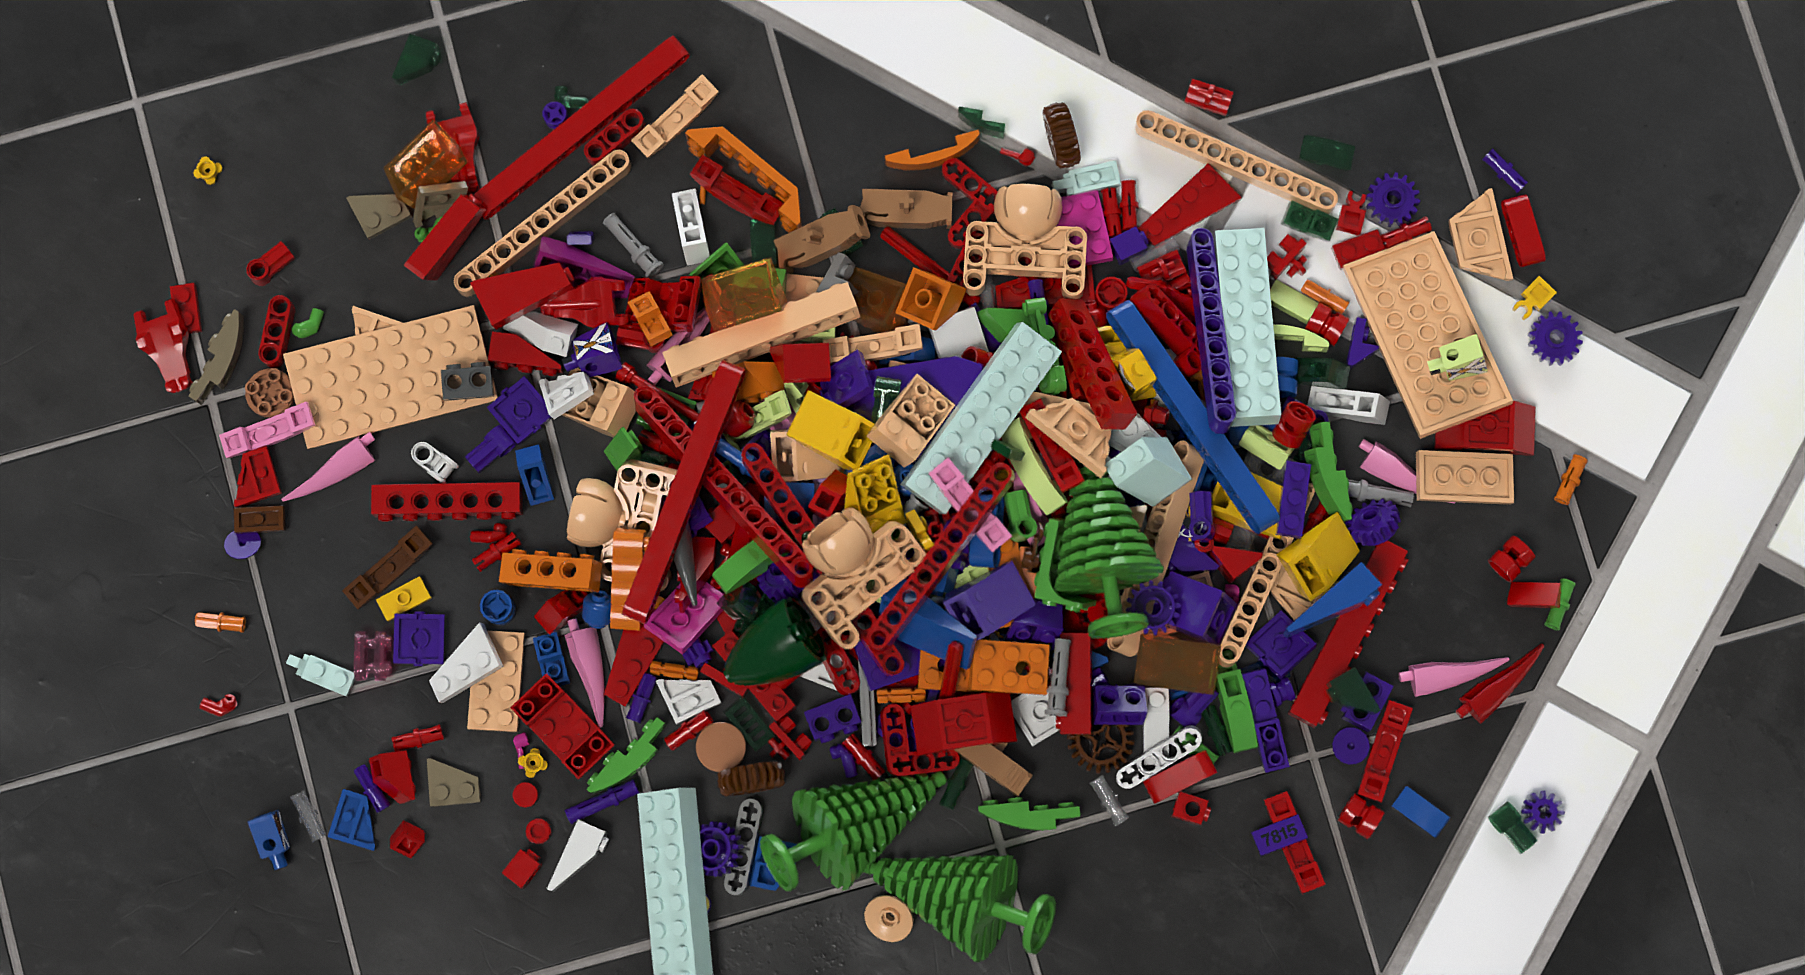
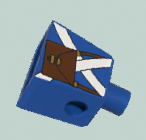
[248,809,290,870]

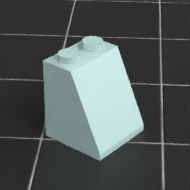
[1105,437,1192,507]

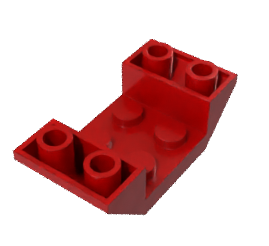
[625,276,702,332]
[1434,401,1536,456]
[510,673,615,780]
[911,692,1017,756]

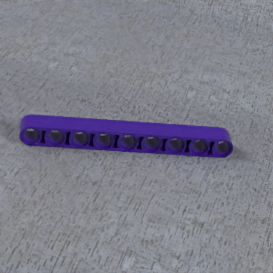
[1186,228,1236,434]

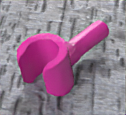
[1225,584,1239,610]
[513,732,530,769]

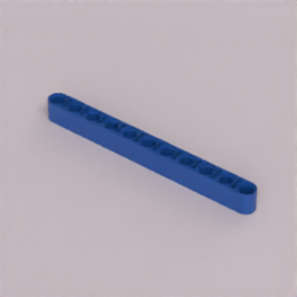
[1106,300,1280,534]

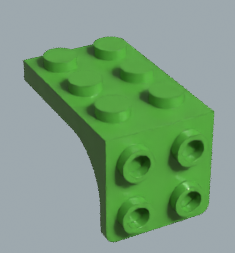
[1034,516,1097,612]

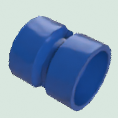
[1276,357,1298,398]
[480,590,516,626]

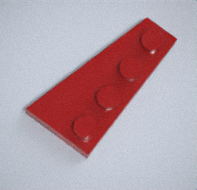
[1138,163,1242,247]
[995,265,1095,310]

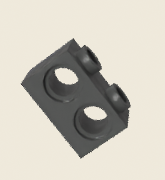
[441,362,494,401]

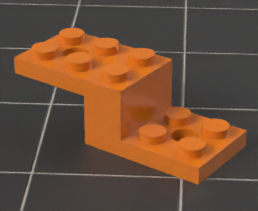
[917,640,1050,696]

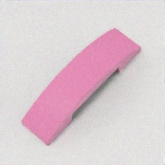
[219,402,315,458]
[928,458,1012,552]

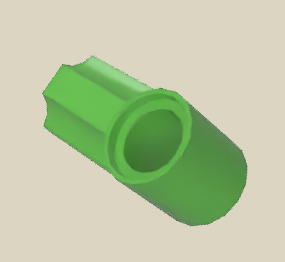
[1004,490,1037,542]

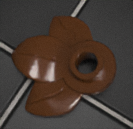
[1022,522,1044,572]

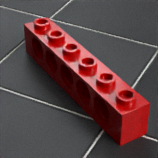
[1048,298,1137,430]
[371,482,523,522]

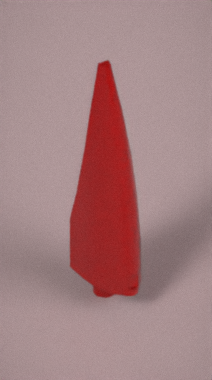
[1456,644,1544,724]

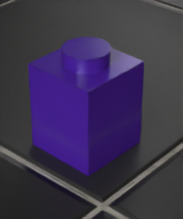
[1110,226,1149,265]

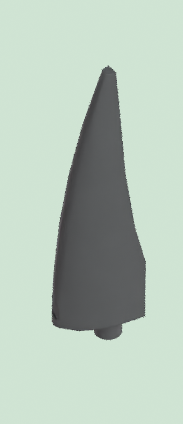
[660,499,697,606]

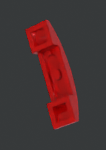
[690,154,784,225]
[1019,398,1085,493]
[1357,700,1413,803]
[1264,791,1326,894]

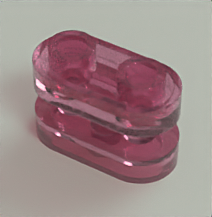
[354,631,392,681]

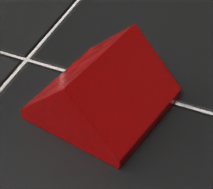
[769,343,831,383]
[1209,546,1263,584]

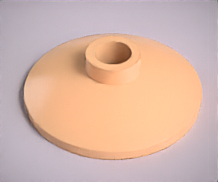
[865,895,913,942]

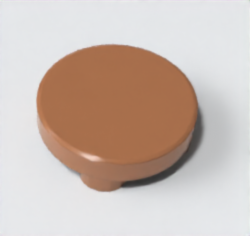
[245,368,295,418]
[696,722,746,772]

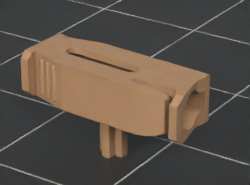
[860,189,953,229]
[774,205,870,274]
[953,743,1033,797]

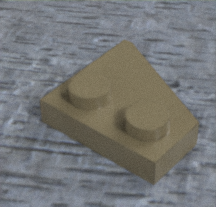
[413,181,468,228]
[346,194,412,240]
[427,758,481,807]

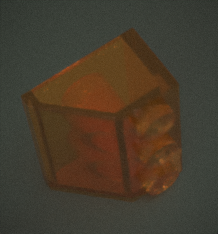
[383,120,468,209]
[701,257,788,332]

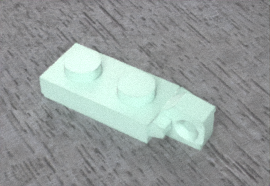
[1052,161,1122,196]
[286,654,357,697]

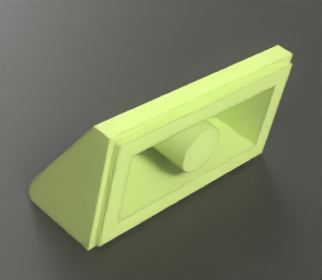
[1270,279,1319,325]
[1239,425,1295,470]

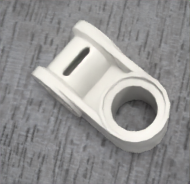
[411,442,459,484]

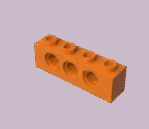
[499,549,603,592]

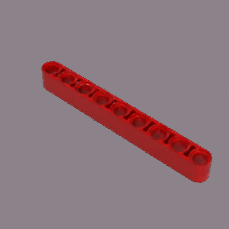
[867,463,1015,651]

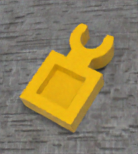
[1512,276,1557,320]
[905,509,934,554]

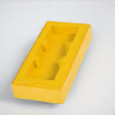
[376,576,432,622]

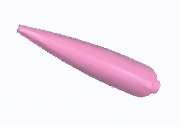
[647,303,716,385]
[281,432,375,502]
[1358,439,1455,504]
[565,618,604,728]
[1398,657,1509,697]

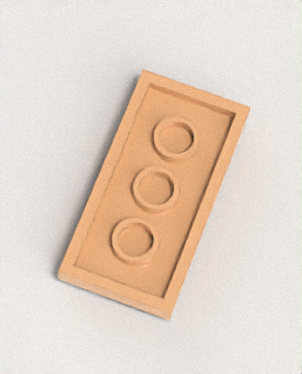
[1416,450,1514,505]
[467,631,525,732]

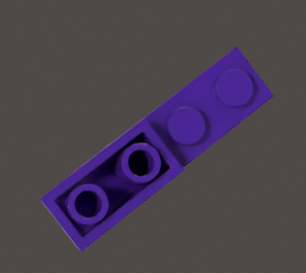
[1241,668,1290,773]

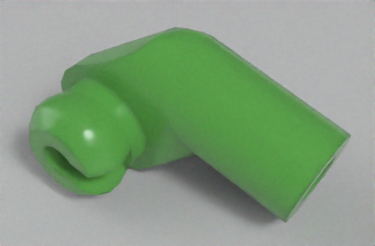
[292,308,324,338]

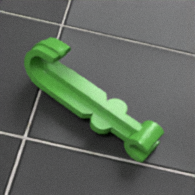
[1022,297,1067,395]

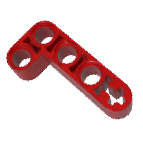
[1130,284,1213,379]

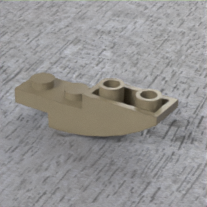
[189,309,244,405]

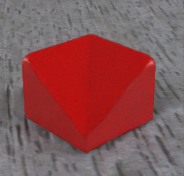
[390,820,425,858]

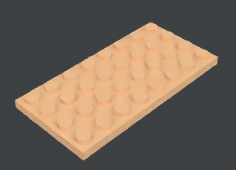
[1343,231,1513,439]
[283,305,498,449]

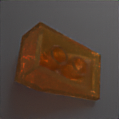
[847,267,907,333]
[1134,632,1221,695]

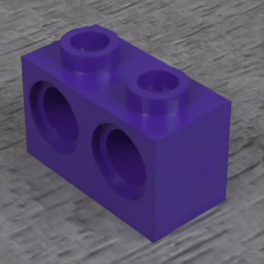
[1340,672,1393,732]
[1092,684,1148,725]
[804,694,861,744]

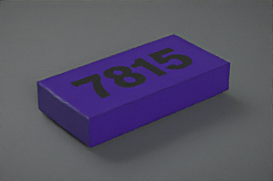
[1251,815,1308,857]

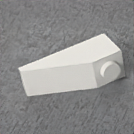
[672,189,710,266]
[503,311,578,357]
[1307,386,1390,425]
[1143,688,1169,765]
[547,820,609,892]

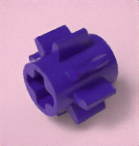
[683,637,713,668]

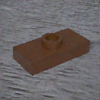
[234,506,285,534]

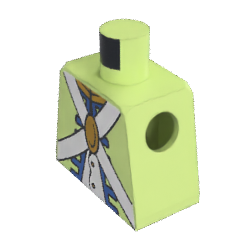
[1427,334,1488,381]

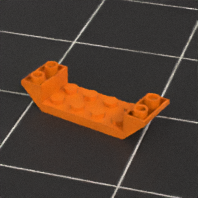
[685,126,802,233]

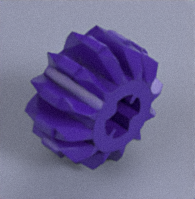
[1521,791,1565,834]

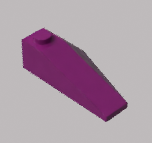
[532,236,634,298]

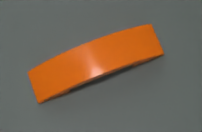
[885,130,980,170]

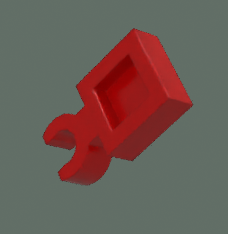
[1336,191,1366,236]

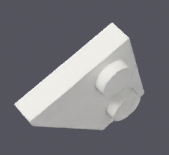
[539,372,594,419]
[656,679,721,725]

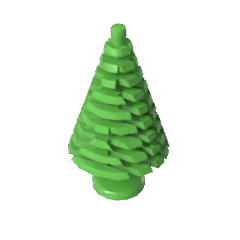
[1054,458,1164,638]
[760,771,947,891]
[864,855,1056,962]

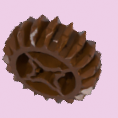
[1042,102,1081,169]
[1067,711,1135,774]
[717,761,785,796]

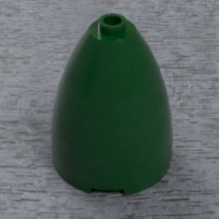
[723,597,828,686]

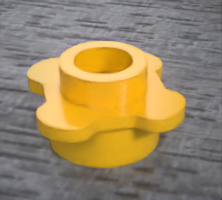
[193,157,222,185]
[518,748,548,778]

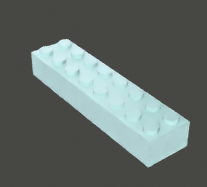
[1213,228,1281,427]
[900,322,1062,514]
[637,788,713,975]

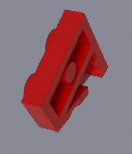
[234,446,282,508]

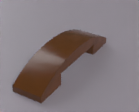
[342,526,433,610]

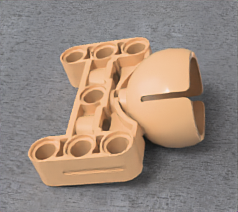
[963,184,1087,299]
[567,459,677,591]
[802,508,932,649]

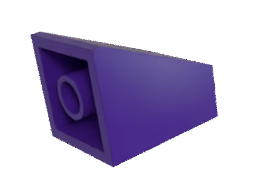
[1152,571,1238,649]

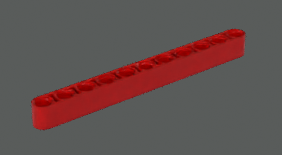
[474,36,690,220]
[622,360,746,624]
[634,385,813,588]
[741,443,904,676]

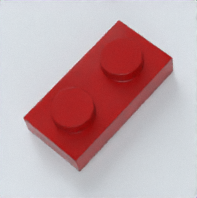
[1331,229,1385,270]
[170,283,202,334]

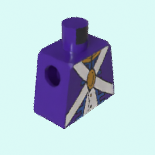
[562,322,623,378]

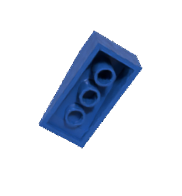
[1283,562,1382,638]
[877,578,977,670]

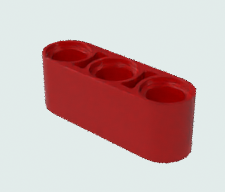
[584,109,645,166]
[1501,194,1545,268]
[259,295,295,368]
[1143,750,1217,804]

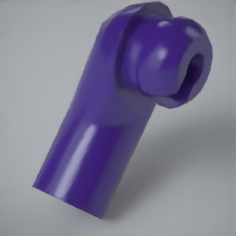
[830,744,858,778]

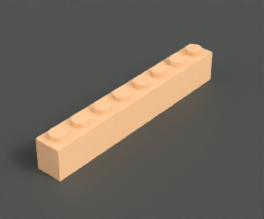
[662,282,860,388]

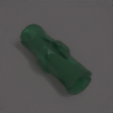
[1201,705,1233,757]
[939,759,974,811]

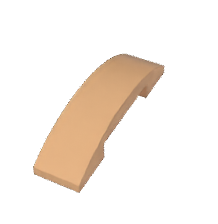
[631,74,719,158]
[823,324,923,365]

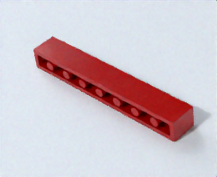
[1287,540,1409,728]

